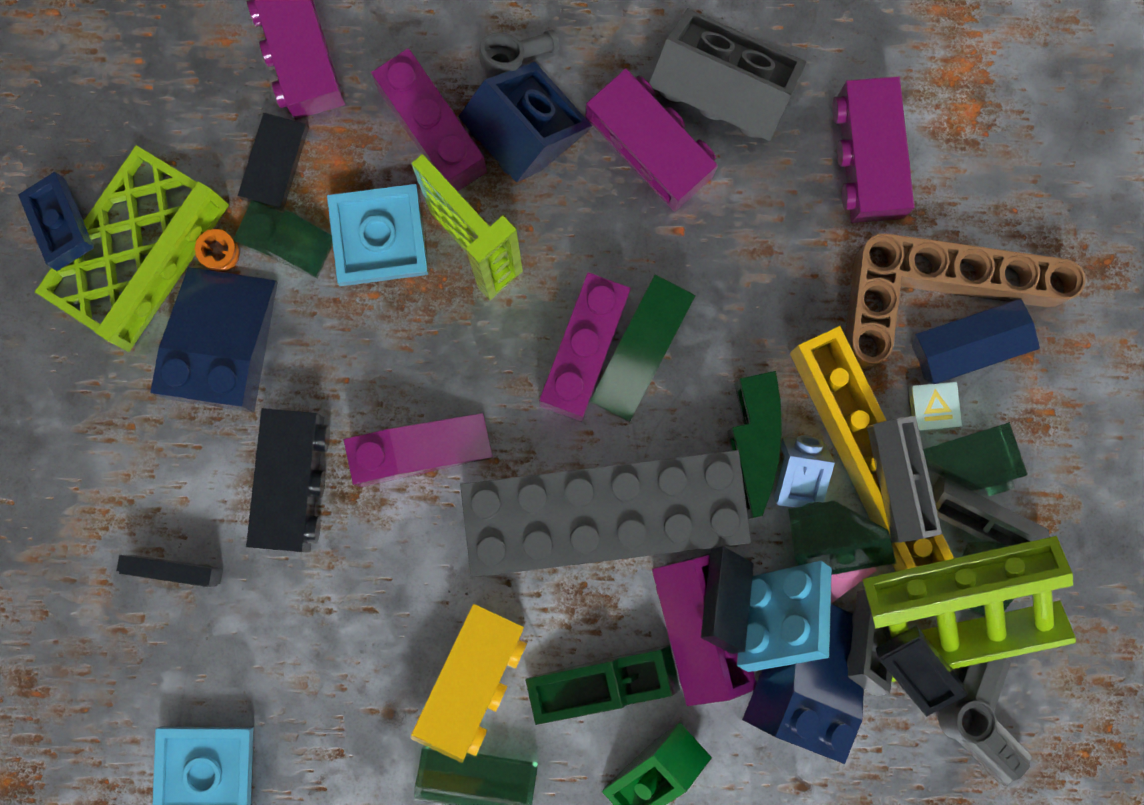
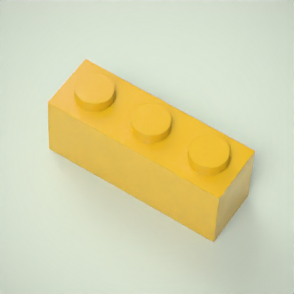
[411,604,527,763]

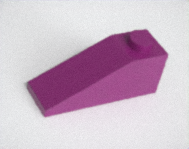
[343,413,493,488]

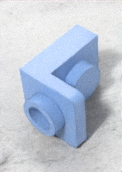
[774,435,835,511]

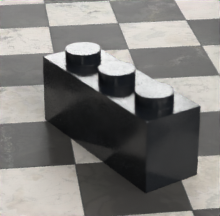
[246,408,330,552]

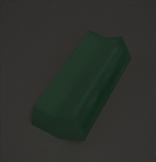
[414,745,538,805]

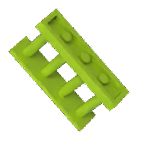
[862,536,1076,682]

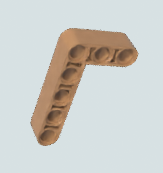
[845,234,1086,369]

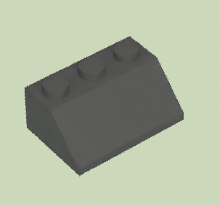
[649,8,806,141]

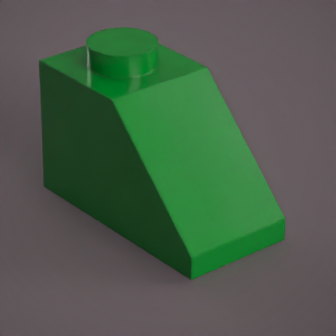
[601,723,712,805]

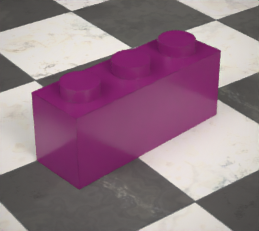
[247,0,345,120]
[371,48,487,192]
[585,68,718,212]
[832,76,915,223]
[539,272,631,422]
[652,554,757,706]

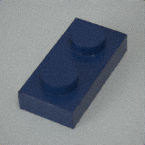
[18,172,94,271]

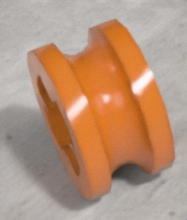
[194,229,240,272]

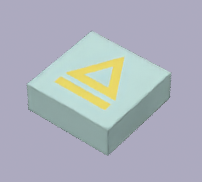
[908,382,962,432]

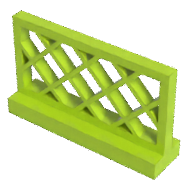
[35,145,229,352]
[411,154,523,300]

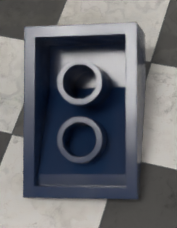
[150,267,278,413]
[742,604,864,764]

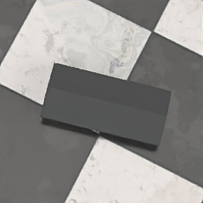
[867,416,942,543]
[932,478,1050,548]

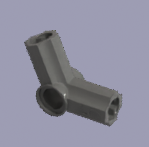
[938,658,1032,786]

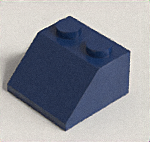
[458,62,592,183]

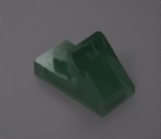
[233,200,333,279]

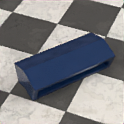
[912,299,1040,384]

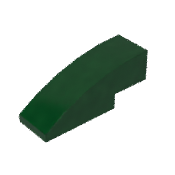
[590,275,696,423]
[727,371,782,519]
[525,645,681,725]

